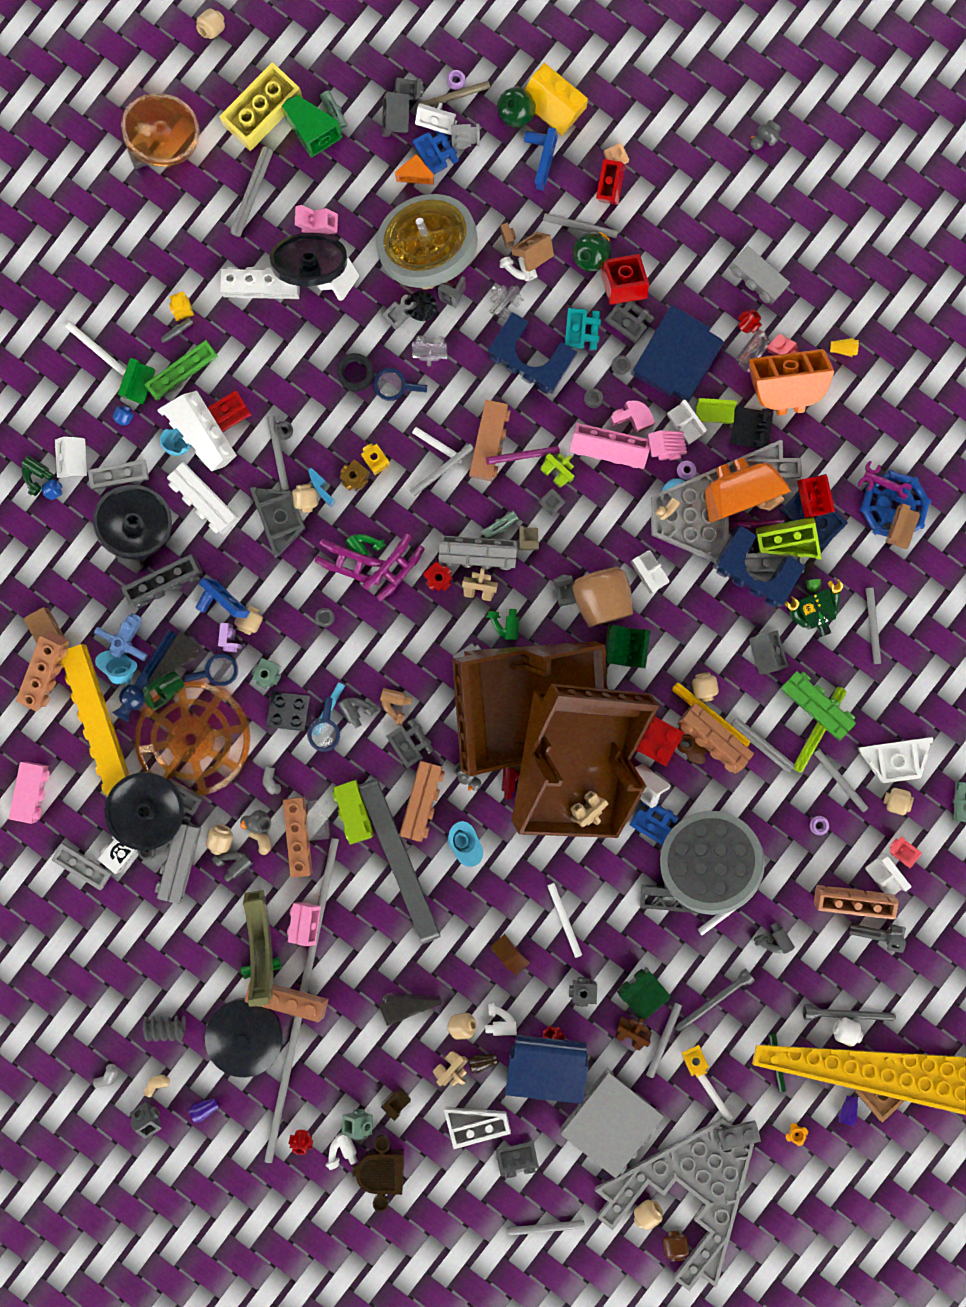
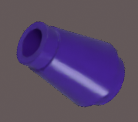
[838,1095,858,1126]
[188,1098,219,1123]

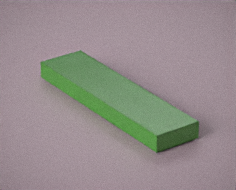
[144,340,218,401]

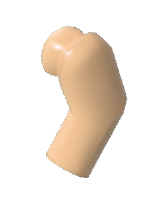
[756,496,784,511]

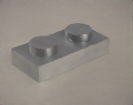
[717,1120,761,1151]

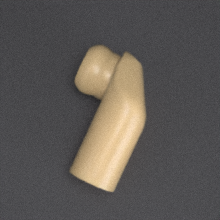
[655,498,680,520]
[249,831,271,855]
[143,1075,170,1097]

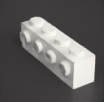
[220,267,300,299]

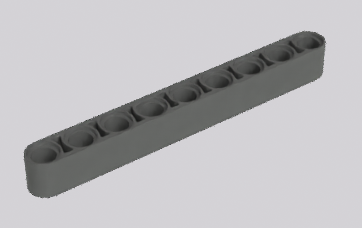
[358,778,441,944]

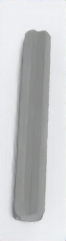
[731,718,795,772]

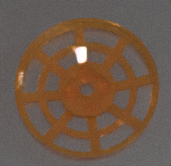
[135,682,251,796]

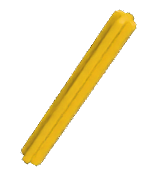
[672,683,750,747]

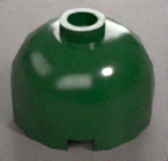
[497,87,536,128]
[572,232,612,272]

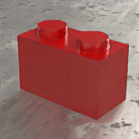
[596,159,626,205]

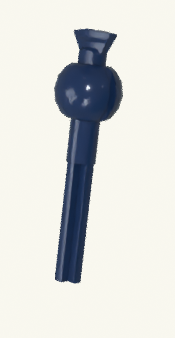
[112,630,178,722]

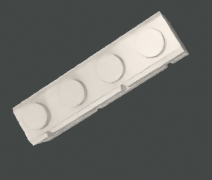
[167,462,239,534]

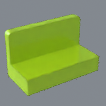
[695,398,737,424]

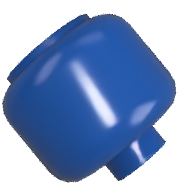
[112,405,134,426]
[42,479,63,500]

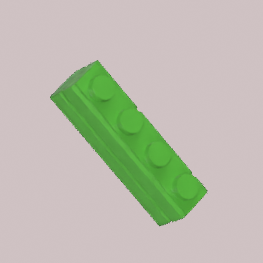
[781,671,856,741]

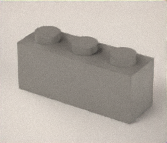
[729,245,790,305]

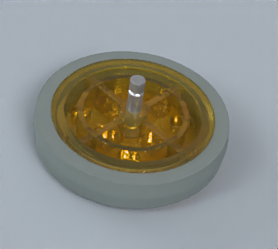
[377,194,478,288]

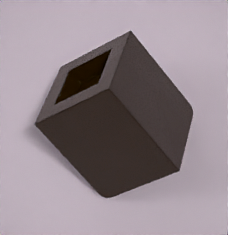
[381,1086,411,1121]

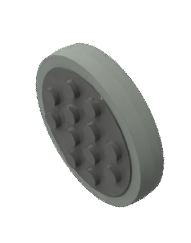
[660,811,765,915]

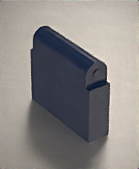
[631,305,724,402]
[505,1035,588,1104]

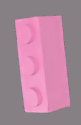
[9,761,50,824]

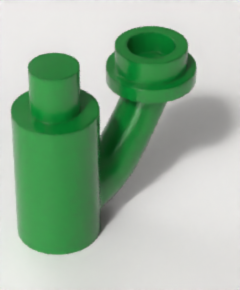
[345,534,386,565]
[486,609,519,640]

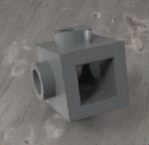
[569,977,597,1007]
[130,1102,162,1139]

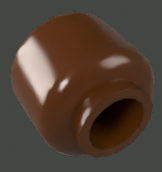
[662,1230,689,1262]

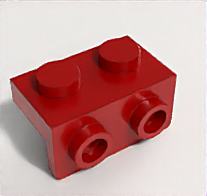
[797,474,835,518]

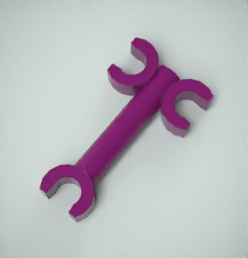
[858,461,912,499]

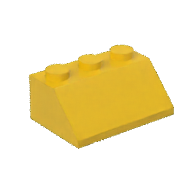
[525,62,588,136]

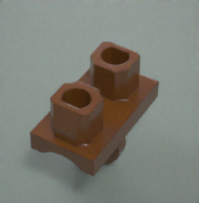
[615,1016,652,1051]

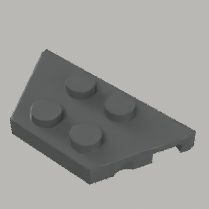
[250,487,305,558]

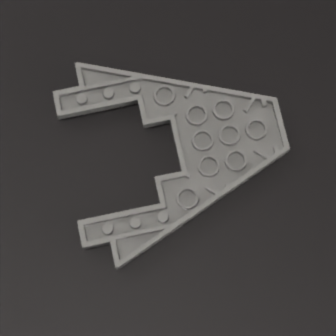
[651,440,804,582]
[595,1117,754,1291]

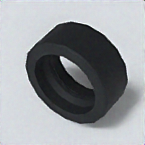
[337,353,374,392]

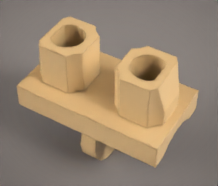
[462,568,498,601]
[570,791,608,827]
[433,1051,468,1087]

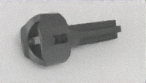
[849,924,906,953]

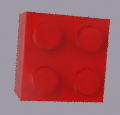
[601,254,649,305]
[636,716,684,766]

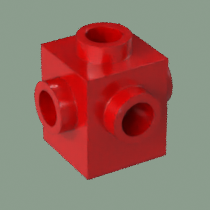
[423,561,453,592]

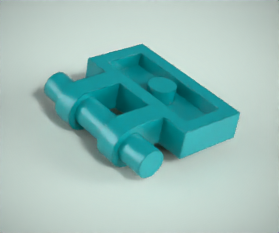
[565,308,601,350]

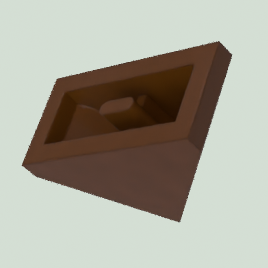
[490,934,530,975]

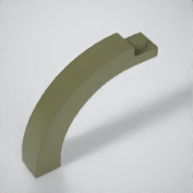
[243,890,273,1007]

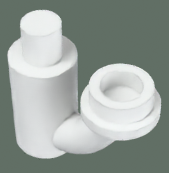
[500,257,538,281]
[485,1002,517,1036]
[325,1132,357,1170]

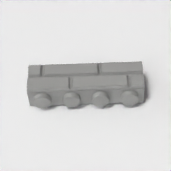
[439,536,517,570]
[155,822,201,904]

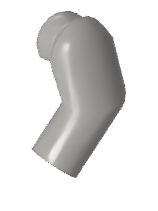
[263,766,281,794]
[93,1064,118,1088]

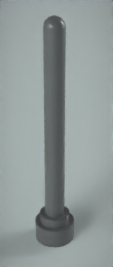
[676,968,755,1031]
[803,1004,896,1021]

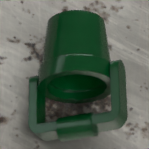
[143,671,185,711]

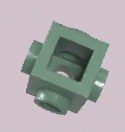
[251,658,282,689]
[342,1109,373,1140]

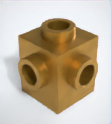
[340,460,370,491]

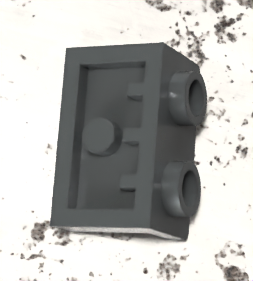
[496,1142,539,1178]

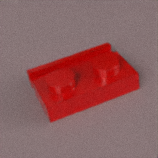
[208,390,251,432]

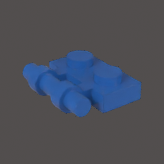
[413,130,459,174]
[629,802,679,846]

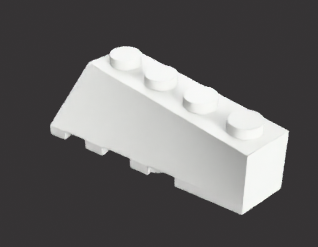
[157,391,237,471]

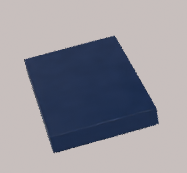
[780,491,848,550]

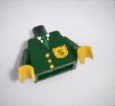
[784,579,843,637]

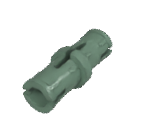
[320,91,348,131]
[481,511,520,539]
[952,782,966,821]

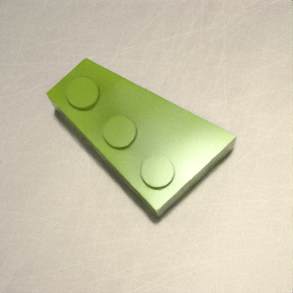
[756,517,822,560]
[332,779,375,845]

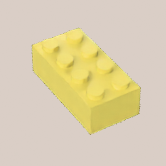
[219,62,303,151]

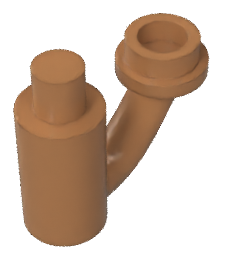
[380,688,413,725]

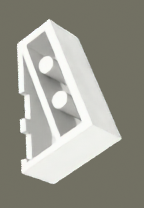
[444,1107,511,1149]

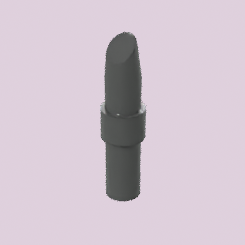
[161,317,194,343]

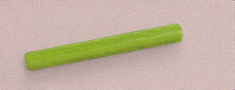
[793,687,847,773]

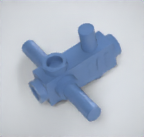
[94,613,148,661]

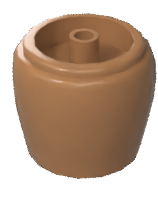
[572,567,633,628]

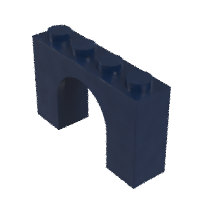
[488,312,577,394]
[713,526,805,608]

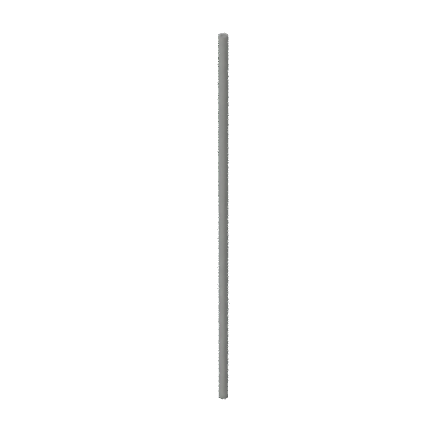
[265,838,339,1163]

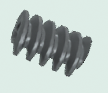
[143,1016,186,1042]

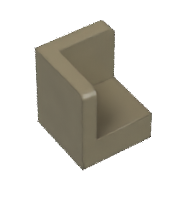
[519,526,539,551]

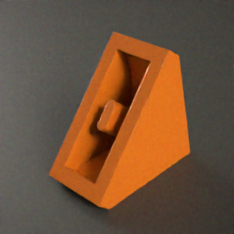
[395,154,434,185]

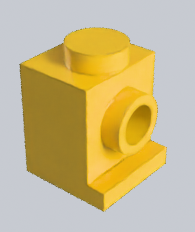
[169,291,194,321]
[361,443,390,475]
[681,1045,709,1078]

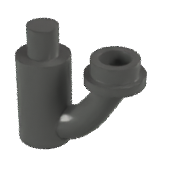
[338,697,378,729]
[212,852,253,882]
[754,922,795,954]

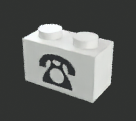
[98,837,137,874]

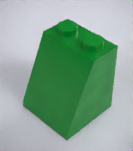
[281,95,342,158]

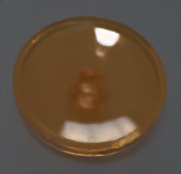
[121,93,199,167]

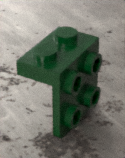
[605,625,651,669]
[617,967,670,1020]

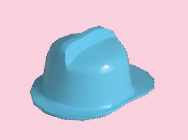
[95,650,137,685]
[447,821,483,867]

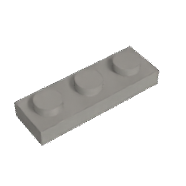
[88,460,149,490]
[52,843,112,890]

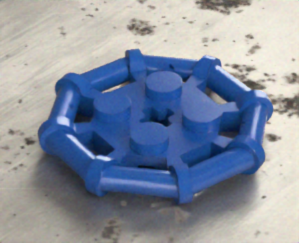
[859,470,931,537]

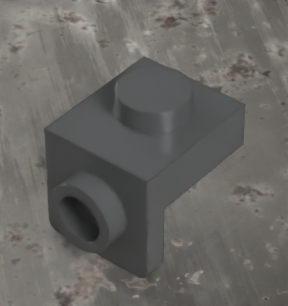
[394,78,424,102]
[553,575,576,607]

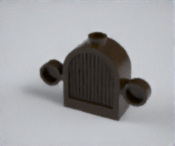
[352,1135,404,1212]

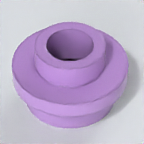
[447,70,466,90]
[677,461,696,480]
[809,816,829,835]

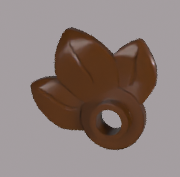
[677,734,709,764]

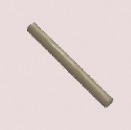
[417,81,491,108]

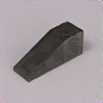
[148,632,203,682]
[378,993,442,1026]

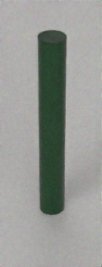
[768,1033,786,1093]

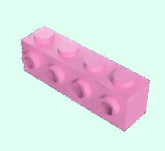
[569,423,650,469]

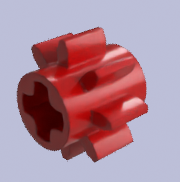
[738,309,762,334]
[542,1026,566,1040]
[288,1130,313,1155]

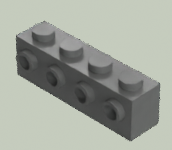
[121,554,204,608]

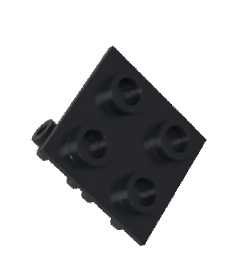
[730,406,774,449]
[266,692,310,731]

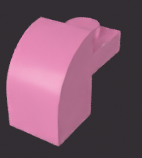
[295,205,338,235]
[610,401,655,433]

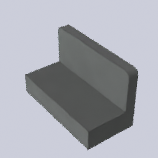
[382,92,409,137]
[438,276,466,308]
[749,630,788,675]

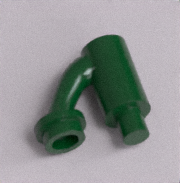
[21,456,54,496]

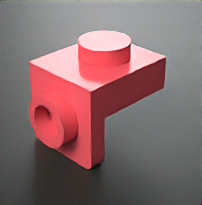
[767,334,799,355]
[890,836,922,868]

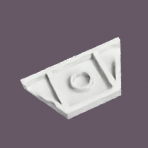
[858,737,933,783]

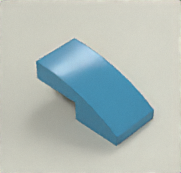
[308,468,336,507]

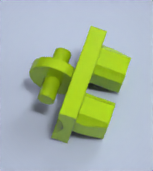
[540,453,575,488]

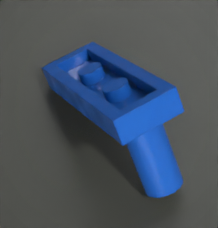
[524,128,558,191]
[195,578,250,618]

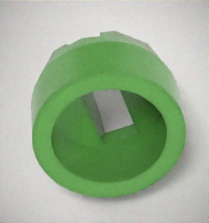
[805,579,821,593]

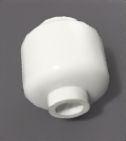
[832,1017,863,1047]

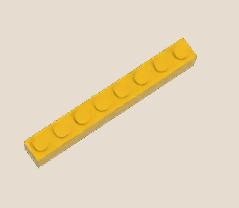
[61,644,130,797]

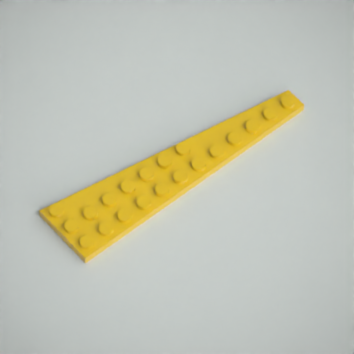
[752,1044,966,1115]

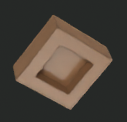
[500,223,516,249]

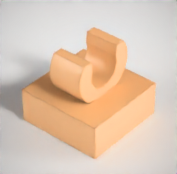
[604,143,629,164]

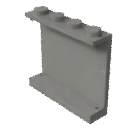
[560,1068,664,1178]

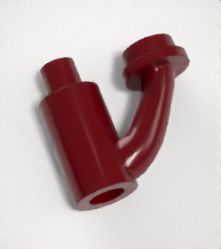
[501,768,520,799]

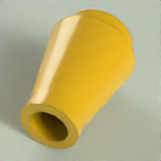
[830,338,859,357]

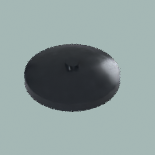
[270,233,347,287]
[93,485,172,559]
[104,772,184,851]
[205,998,283,1078]

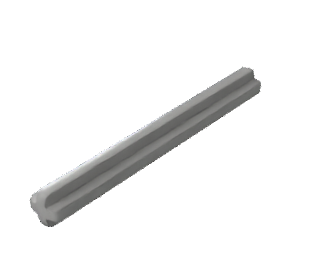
[231,146,273,237]

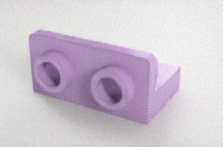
[218,623,242,652]

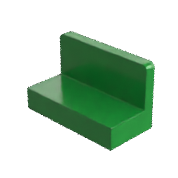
[118,358,156,405]

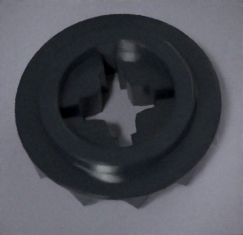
[407,290,437,321]

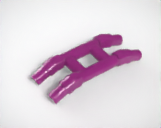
[363,534,425,601]
[315,538,385,585]

